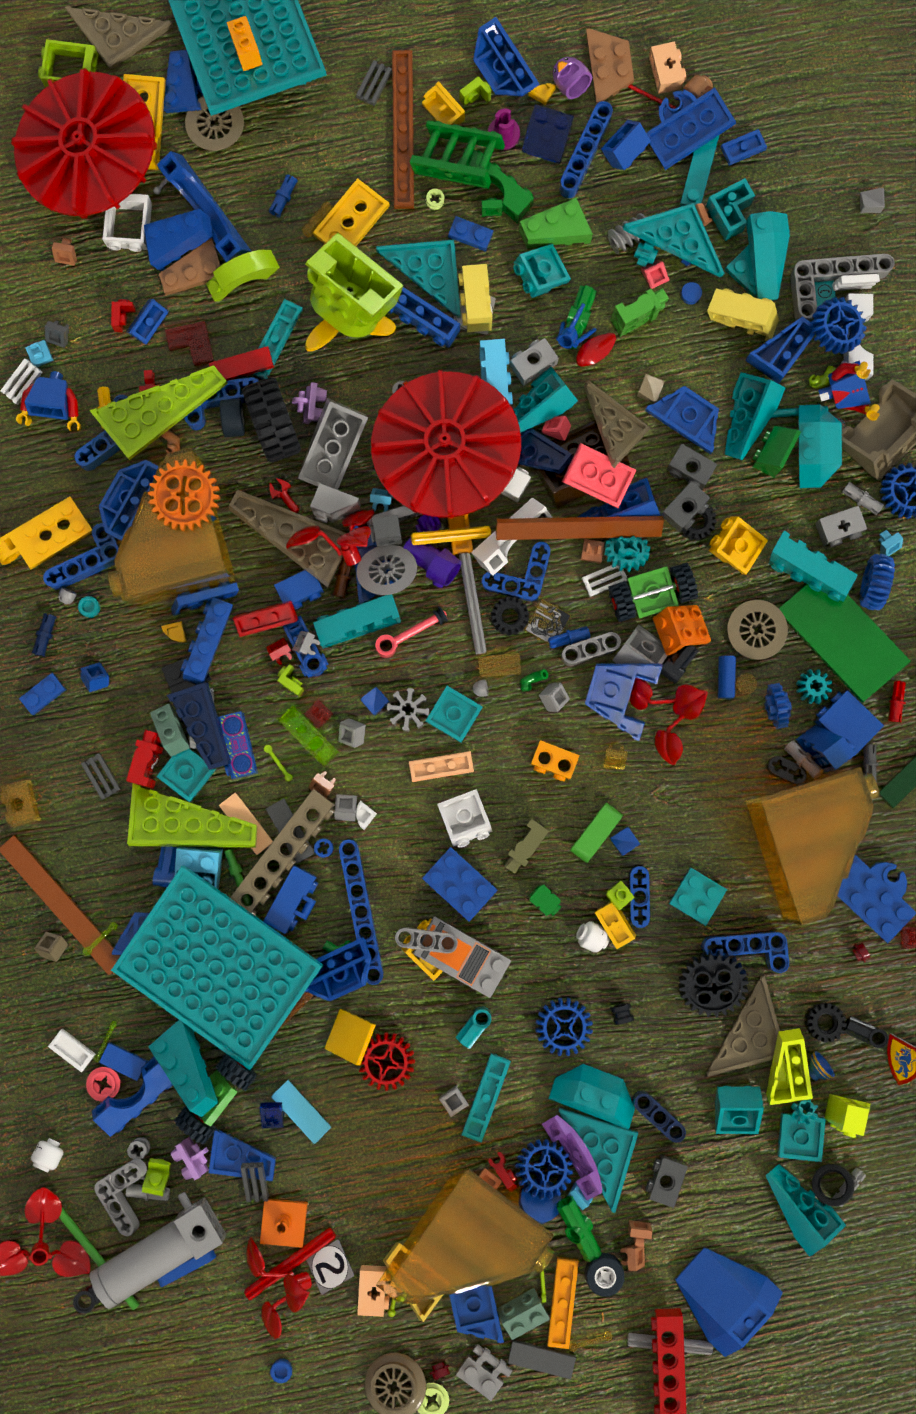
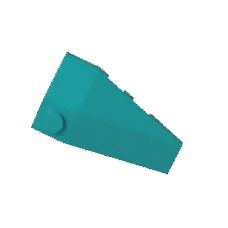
[746,211,790,300]
[513,367,578,433]
[725,372,785,460]
[765,1164,846,1257]

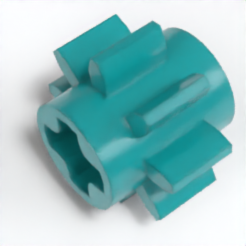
[634,242,658,267]
[791,1099,818,1126]

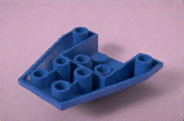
[675,1247,783,1357]

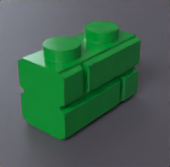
[528,884,562,916]

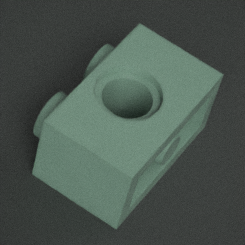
[150,704,190,757]

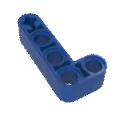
[184,377,259,430]
[75,395,128,471]
[43,523,124,590]
[701,931,789,973]

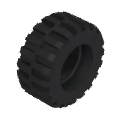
[242,377,301,463]

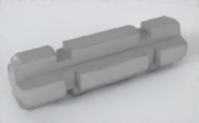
[833,1168,866,1207]

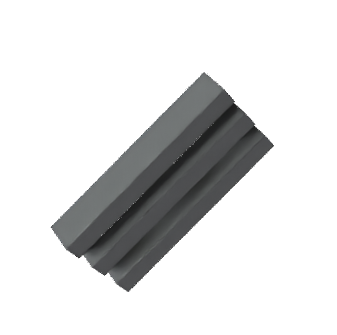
[356,60,392,107]
[81,753,121,800]
[241,1162,269,1202]

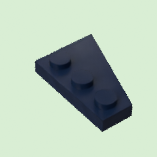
[518,428,573,474]

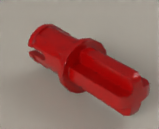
[888,680,906,723]

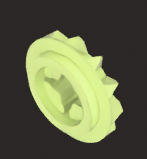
[417,1382,449,1414]

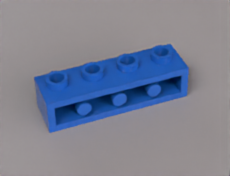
[388,287,460,348]
[180,597,233,685]

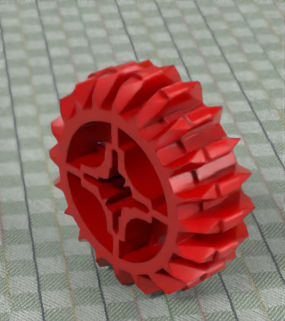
[359,1032,415,1091]

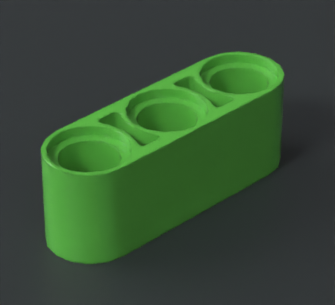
[570,802,623,863]

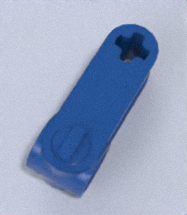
[283,615,329,678]

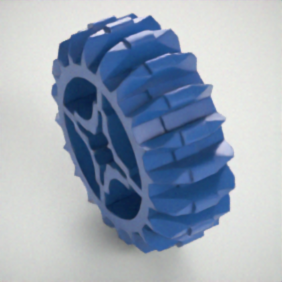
[810,297,867,354]
[880,463,916,519]
[859,554,895,610]
[535,997,593,1056]
[515,1139,573,1200]

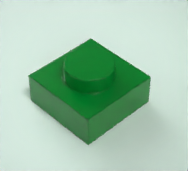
[481,198,503,217]

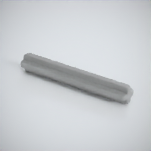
[627,1333,713,1355]

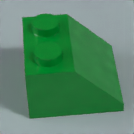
[752,426,801,478]

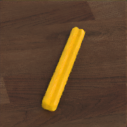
[411,526,491,545]

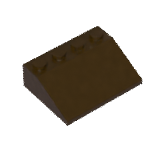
[535,420,630,508]

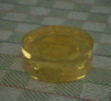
[735,674,757,695]

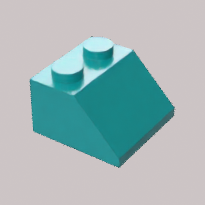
[715,1086,764,1134]

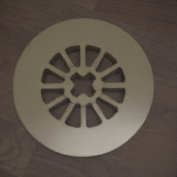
[185,96,244,151]
[727,600,788,660]
[365,1353,426,1414]

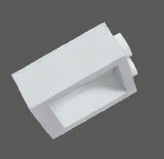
[103,194,152,252]

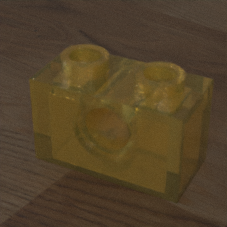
[0,780,41,828]

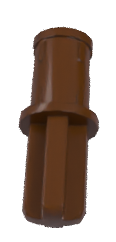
[332,558,352,598]

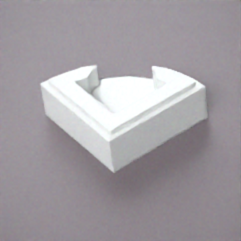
[356,801,377,830]

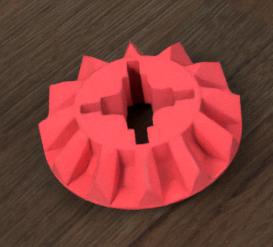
[86,1067,121,1102]

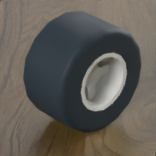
[220,398,245,438]
[585,1253,625,1297]

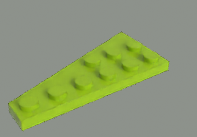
[89,365,228,460]
[127,784,257,848]

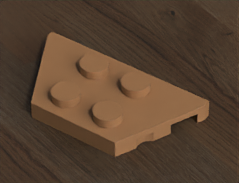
[586,28,634,105]

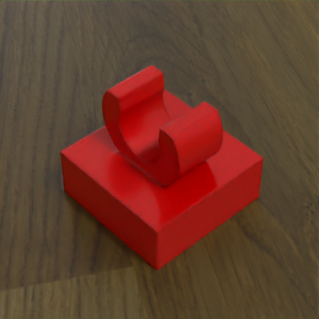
[266,637,292,665]

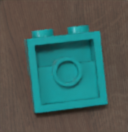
[513,244,571,298]

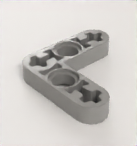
[95,1158,147,1236]

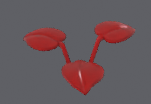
[286,509,375,566]
[629,678,708,765]
[0,1187,91,1277]
[246,1237,312,1340]

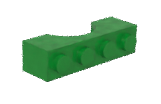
[456,150,534,224]

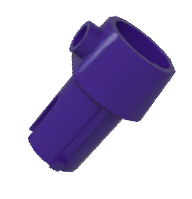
[403,537,462,588]

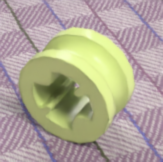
[426,189,444,210]

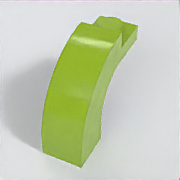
[206,250,280,302]

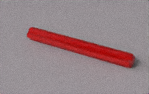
[244,1228,336,1300]

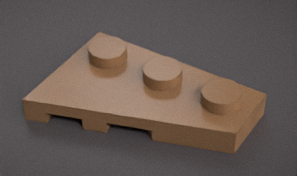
[159,238,221,296]

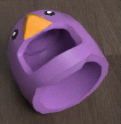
[553,57,592,99]

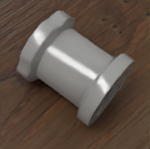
[127,1137,151,1159]

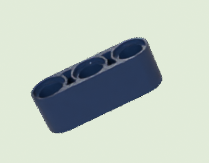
[632,1090,686,1143]

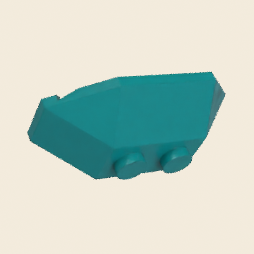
[799,404,842,489]
[548,1064,635,1130]

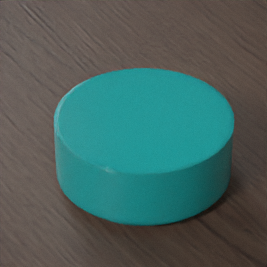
[78,596,100,618]

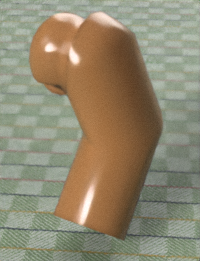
[161,430,180,455]

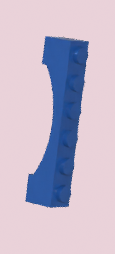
[157,151,252,262]

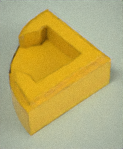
[528,83,556,105]
[161,621,187,643]

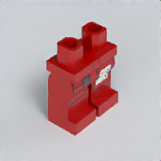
[126,730,164,789]

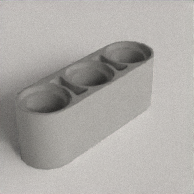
[561,632,621,666]
[395,927,458,953]

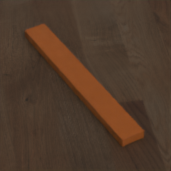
[392,50,414,209]
[496,516,664,540]
[0,835,121,975]

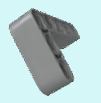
[790,254,895,322]

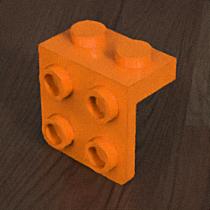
[653,605,711,655]

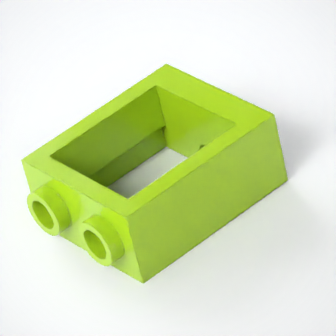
[38,39,99,88]

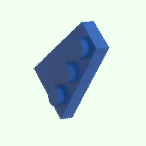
[171,582,239,616]

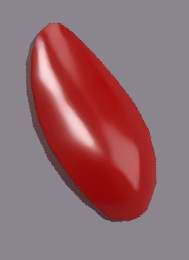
[576,333,616,367]

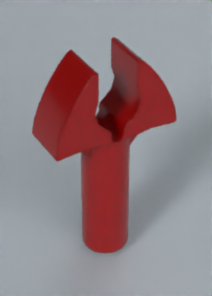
[270,478,300,513]

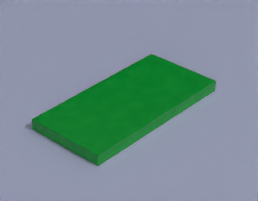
[779,584,911,703]

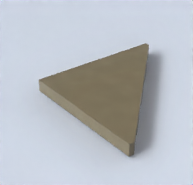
[65,6,174,70]
[584,380,650,468]
[706,975,780,1077]

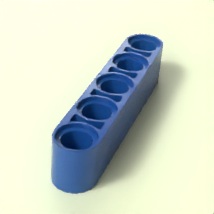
[559,101,613,199]

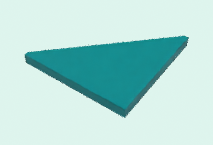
[622,203,725,277]
[376,240,461,318]
[558,1107,638,1213]

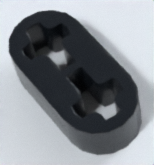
[767,756,807,784]

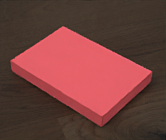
[562,443,636,508]

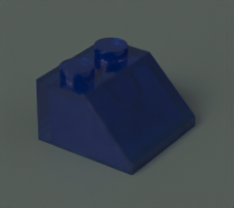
[522,104,574,164]

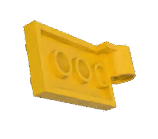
[123,74,166,170]
[313,178,390,248]
[0,497,92,570]

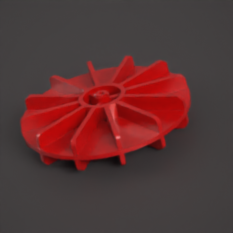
[11,68,157,219]
[371,369,521,519]

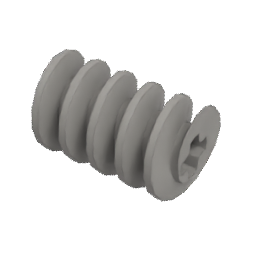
[608,213,646,255]

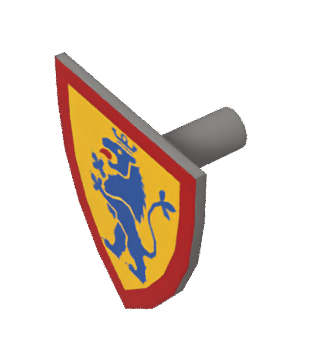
[887,1033,916,1085]

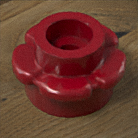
[852,942,871,963]
[429,1361,450,1380]

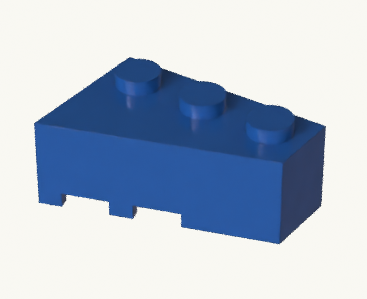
[144,209,213,272]
[745,316,816,384]
[796,725,856,773]

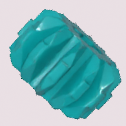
[796,669,832,704]

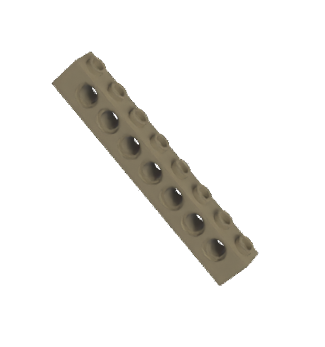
[230,789,335,916]

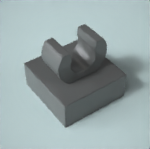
[45,321,69,348]

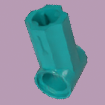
[455,1006,492,1049]

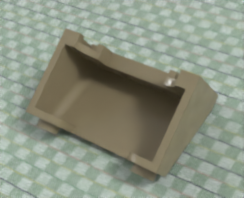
[842,379,916,480]

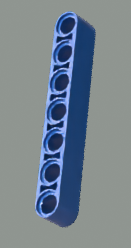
[339,840,384,985]

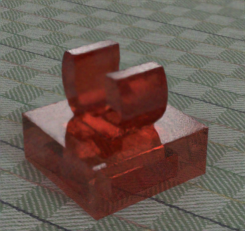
[304,699,334,729]
[901,926,916,949]

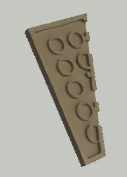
[229,490,346,587]

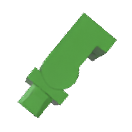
[610,288,669,337]

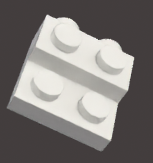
[437,789,493,847]

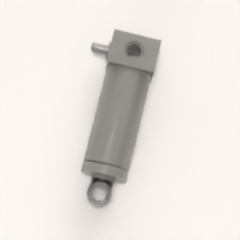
[73,1192,227,1313]

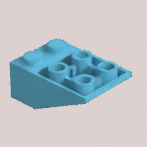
[174,847,223,889]

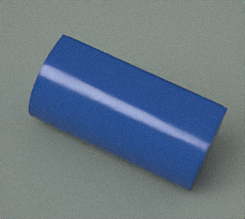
[718,656,736,700]

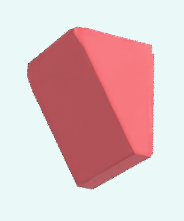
[640,260,669,289]
[541,416,571,441]

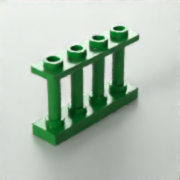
[409,120,505,189]

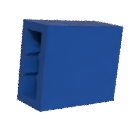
[814,690,884,754]

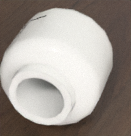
[576,921,609,953]
[31,1138,63,1173]

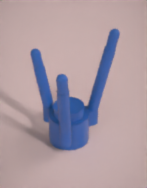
[556,303,596,349]

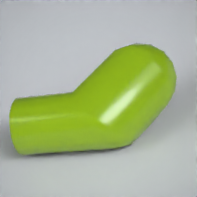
[809,366,836,389]

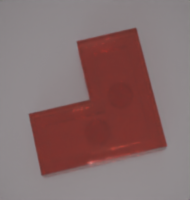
[165,321,214,366]

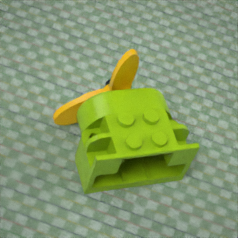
[305,233,404,351]

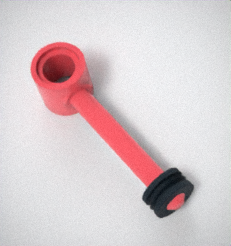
[375,607,448,658]

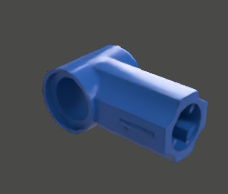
[153,847,178,888]

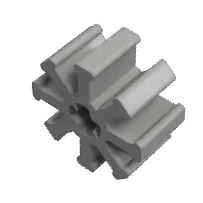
[387,688,430,732]

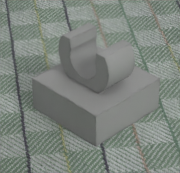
[292,631,320,655]

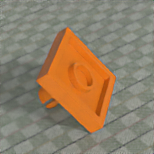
[260,1198,308,1248]

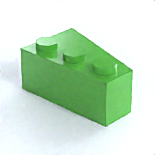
[519,198,593,249]

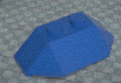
[473,17,539,96]
[99,460,165,542]
[305,937,371,1001]

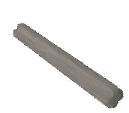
[459,553,486,654]

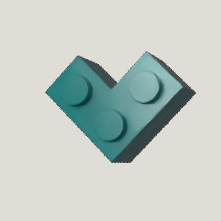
[705,178,755,241]

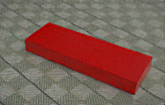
[209,346,274,381]
[233,600,298,637]

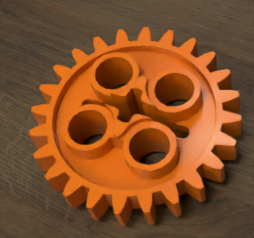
[148,459,221,532]

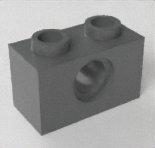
[666,444,717,490]
[661,481,710,533]
[369,515,402,547]
[645,1154,688,1208]

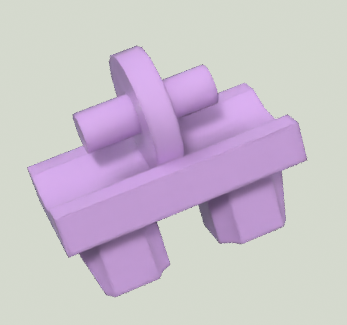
[292,382,327,424]
[171,1136,209,1180]

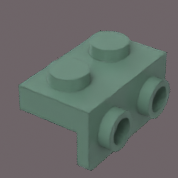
[497,1288,550,1340]

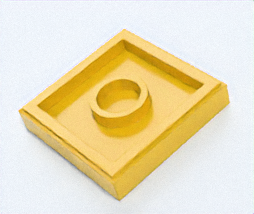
[324,1009,376,1065]

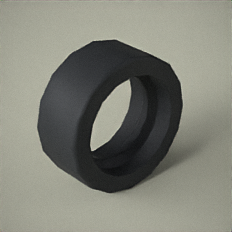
[812,1164,855,1207]

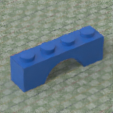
[92,1057,173,1137]

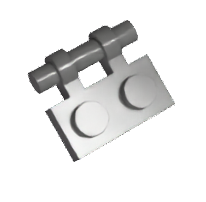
[456,1344,512,1401]

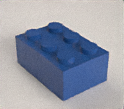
[422,847,498,922]

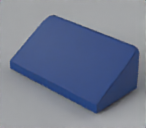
[126,299,169,345]

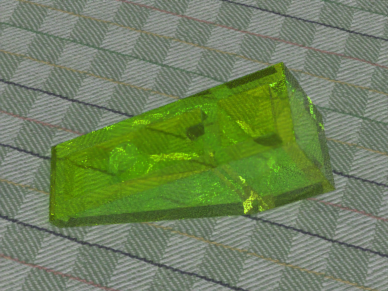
[278,706,339,767]

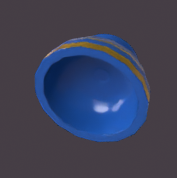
[808,1051,835,1081]

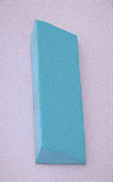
[271,1080,331,1144]

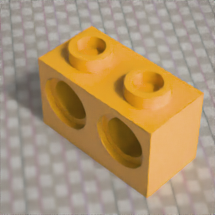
[227,16,263,71]
[530,740,580,782]

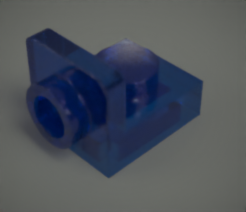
[260,1102,285,1129]

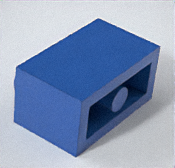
[601,120,651,170]
[274,570,324,610]

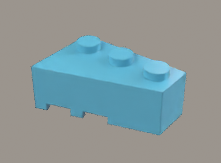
[479,339,513,405]

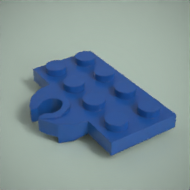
[647,88,736,170]
[824,854,916,943]

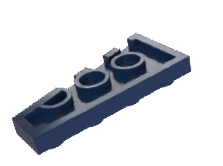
[167,682,231,770]

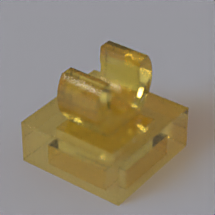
[603,744,627,770]

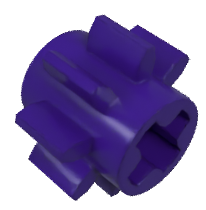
[415,515,442,532]

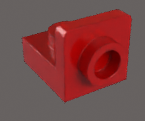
[111,299,136,332]

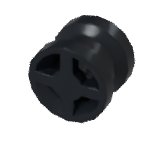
[610,1003,635,1025]

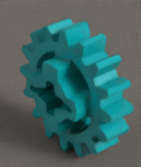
[604,536,650,572]

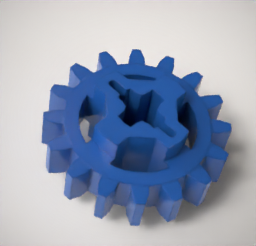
[764,683,792,729]

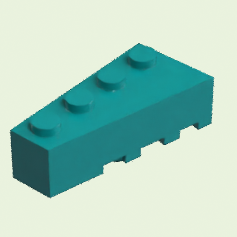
[769,531,858,602]
[313,594,401,649]
[148,1020,218,1117]

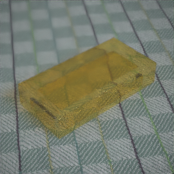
[478,653,521,678]

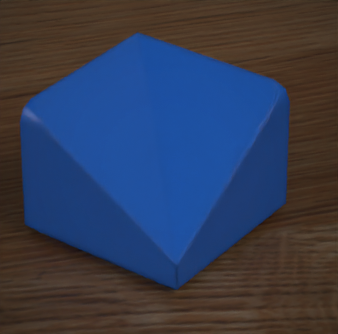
[81,662,109,692]
[360,687,390,716]
[609,827,640,856]

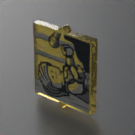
[524,599,572,644]

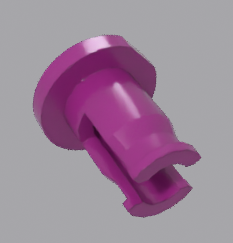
[488,108,520,150]

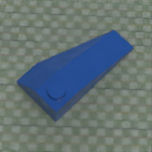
[578,478,661,517]

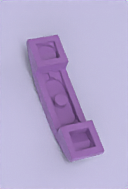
[542,1115,602,1200]

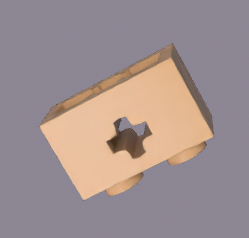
[649,41,686,94]
[358,1265,391,1317]

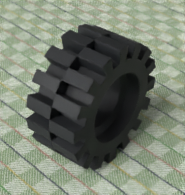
[680,504,717,541]
[491,597,529,636]
[805,1002,847,1043]

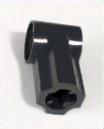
[661,645,699,684]
[844,1015,889,1048]

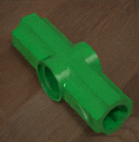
[566,285,597,350]
[557,1196,602,1262]

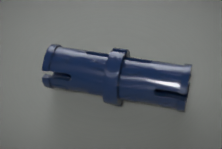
[31,613,57,657]

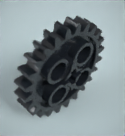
[678,950,749,1018]

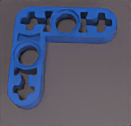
[482,542,551,601]

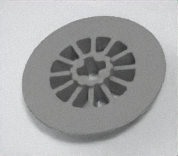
[357,545,417,595]

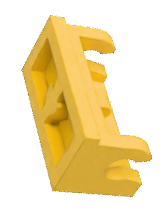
[422,81,465,125]
[595,901,636,949]

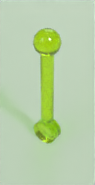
[82,922,118,956]
[93,1021,117,1063]

